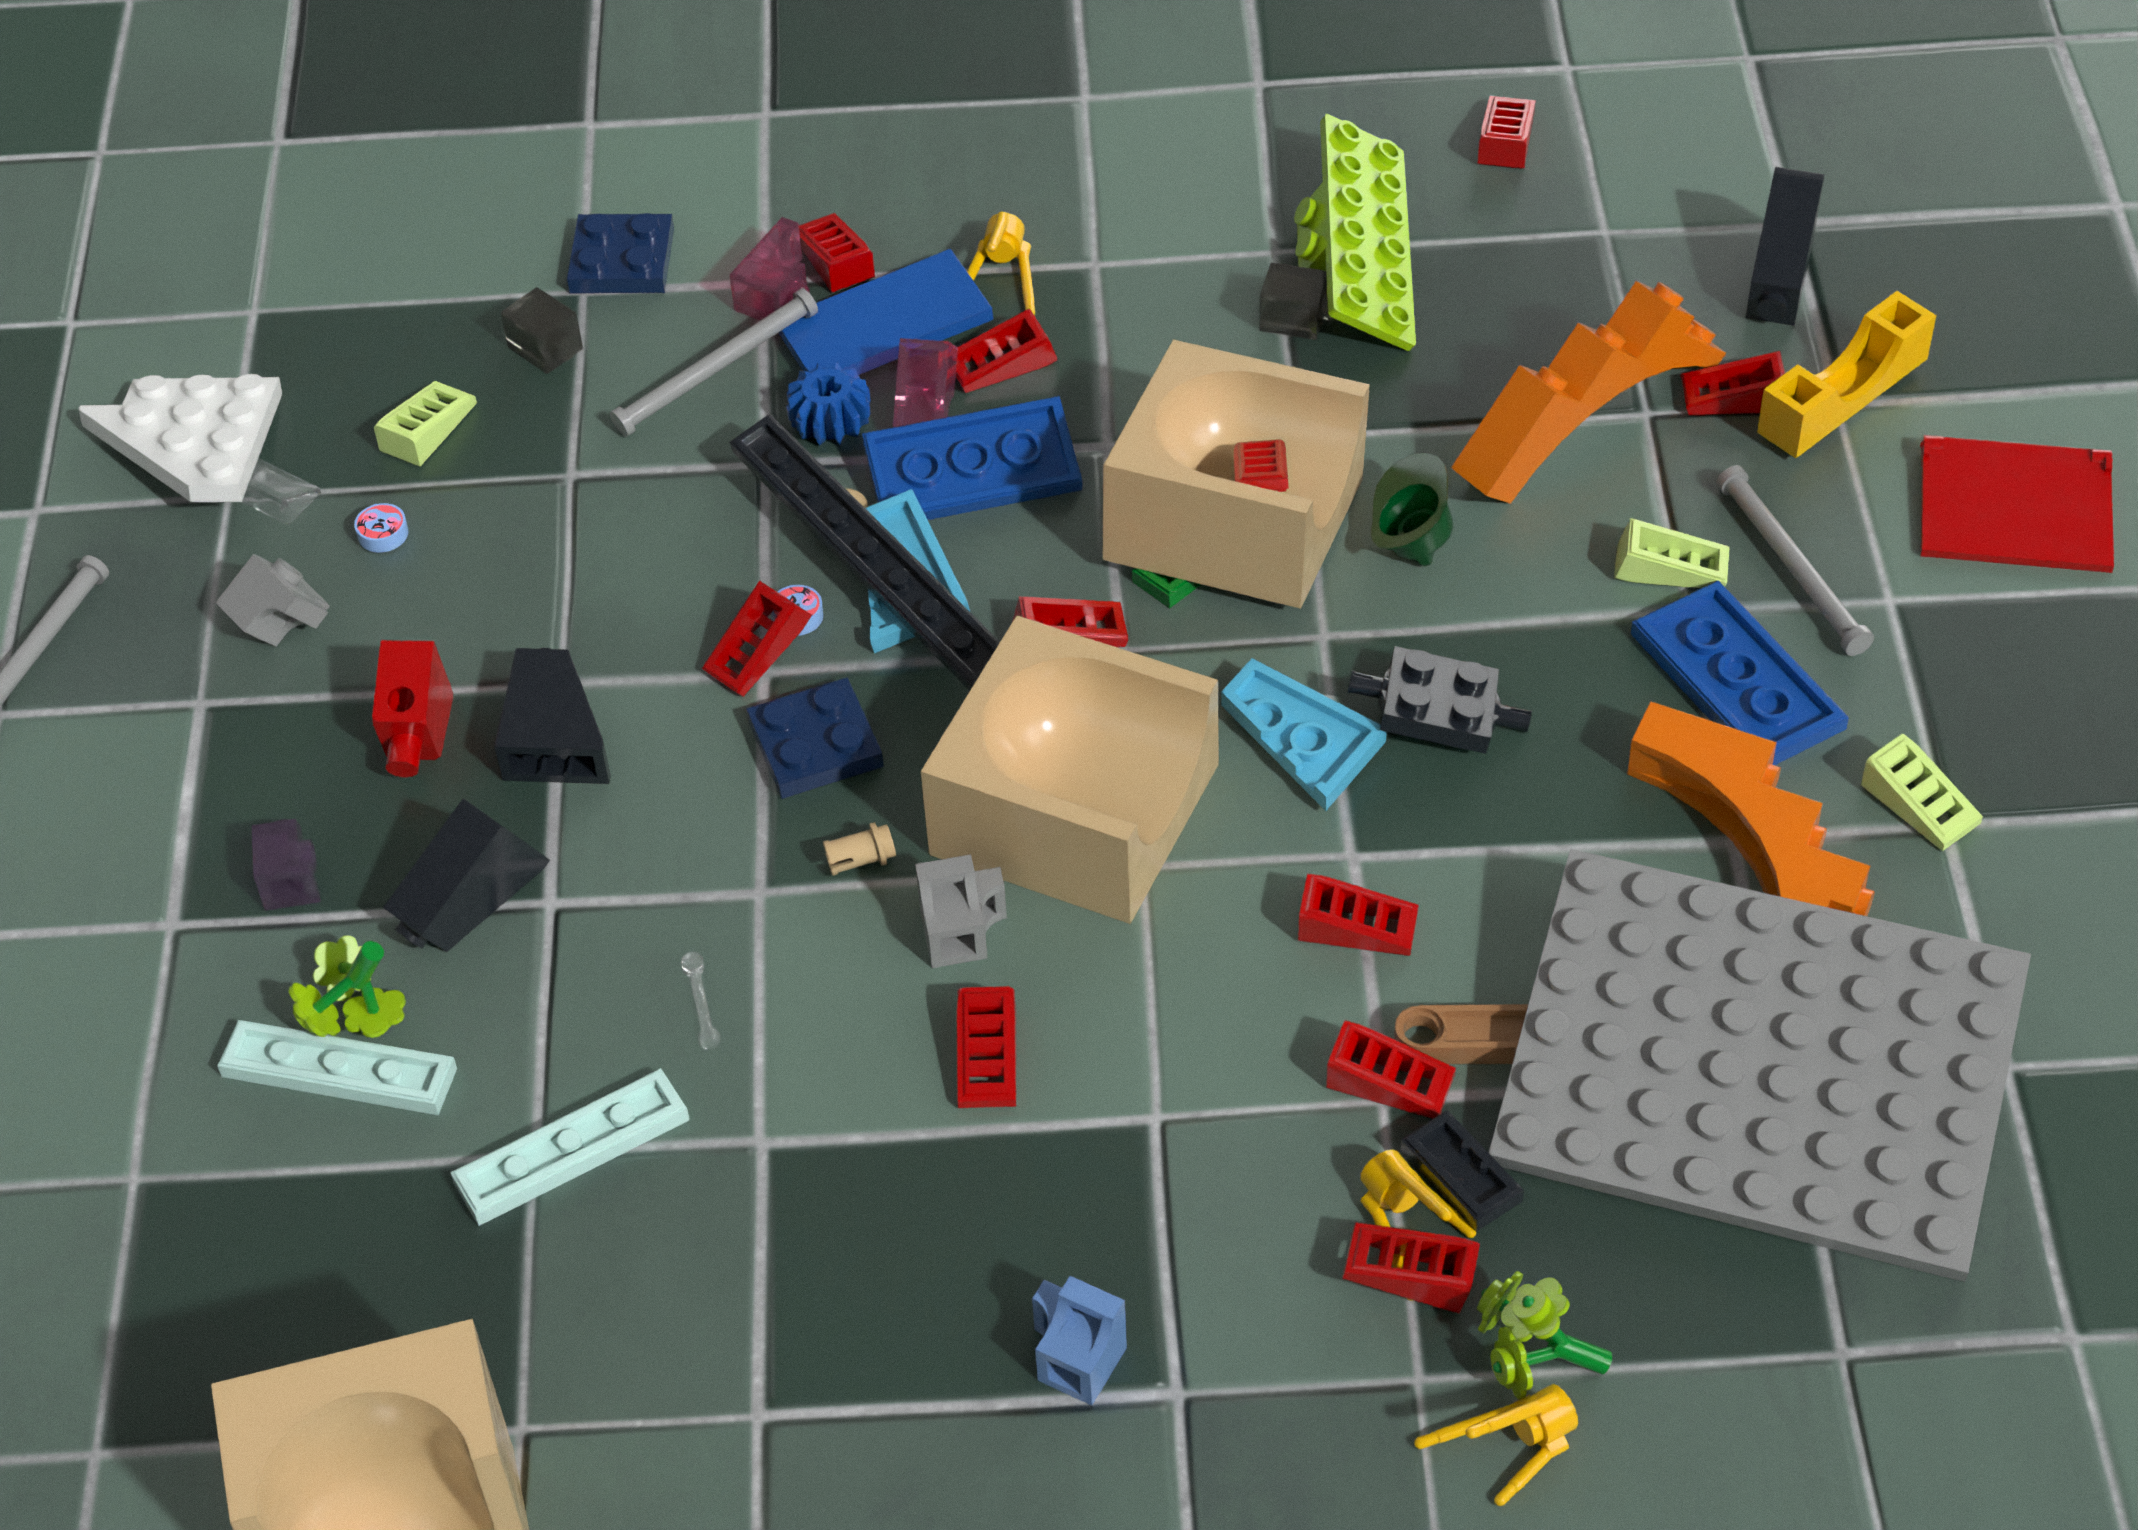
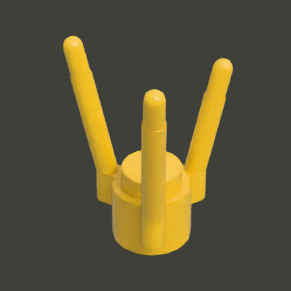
[967,211,1035,316]
[1360,1150,1476,1301]
[1414,1384,1578,1506]

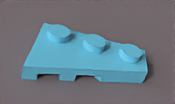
[866,489,970,654]
[1221,658,1387,811]

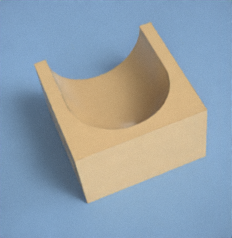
[1103,340,1370,609]
[921,616,1219,924]
[211,1319,529,1530]

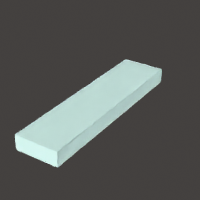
[217,1020,457,1115]
[450,1068,689,1226]

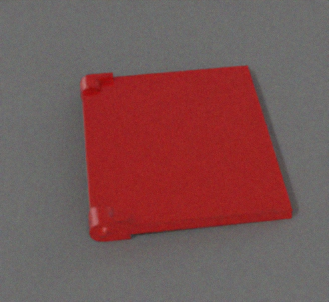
[1920,435,2114,573]

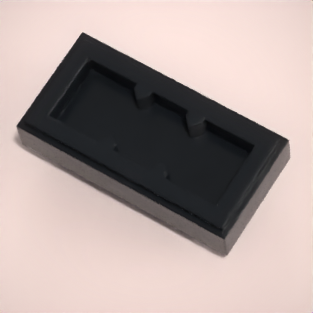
[1400,1110,1524,1232]

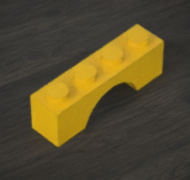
[1757,291,1937,458]

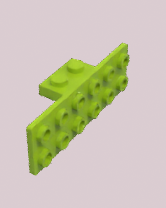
[1294,114,1416,351]

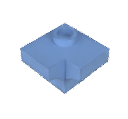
[1032,1276,1127,1406]

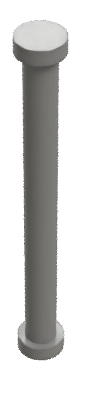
[610,288,818,437]
[1716,465,1874,656]
[0,555,109,706]

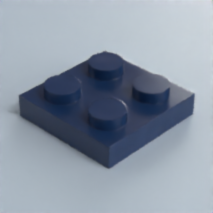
[567,213,674,294]
[746,677,884,799]

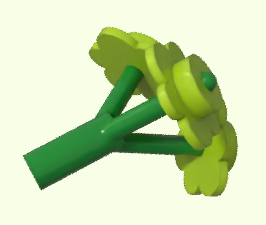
[289,935,406,1038]
[1477,1271,1612,1399]

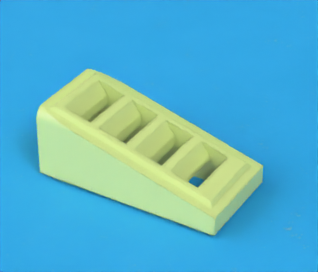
[374,381,477,467]
[1614,518,1729,588]
[1861,734,1983,851]

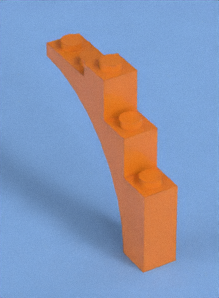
[1451,281,1726,504]
[1627,702,1875,916]

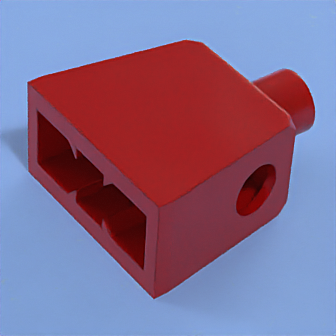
[372,640,454,777]

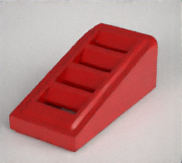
[1478,96,1536,169]
[791,213,875,293]
[944,308,1058,393]
[1681,351,1785,415]
[1234,439,1289,492]
[701,580,812,697]
[1012,596,1128,648]
[1298,873,1419,956]
[957,986,1016,1108]
[1326,1020,1456,1119]
[1342,1223,1480,1314]

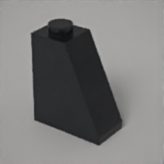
[1746,167,1825,326]
[494,648,611,784]
[383,798,550,952]

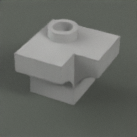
[216,554,330,647]
[915,854,1007,968]

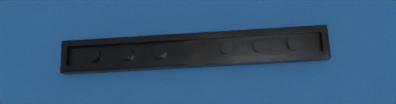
[729,413,1000,691]

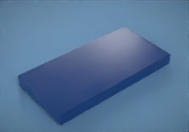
[779,249,994,375]
[862,396,1083,520]
[1631,580,1849,765]

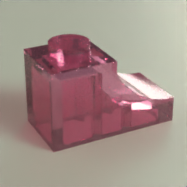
[729,217,810,321]
[893,338,958,428]

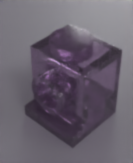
[252,819,321,911]

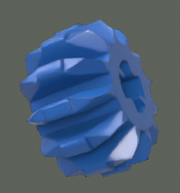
[786,362,871,446]

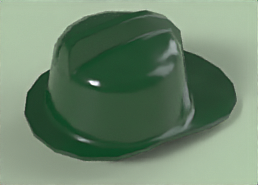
[1371,452,1453,566]

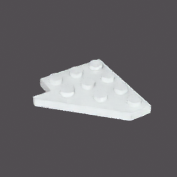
[79,374,282,502]

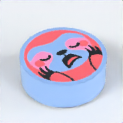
[354,503,408,553]
[771,585,824,636]

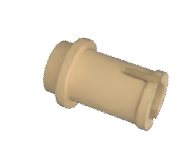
[823,822,896,876]

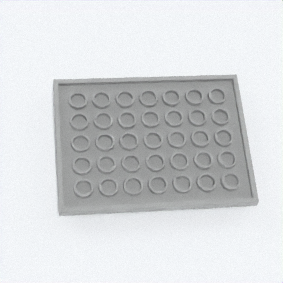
[1489,849,2031,1282]

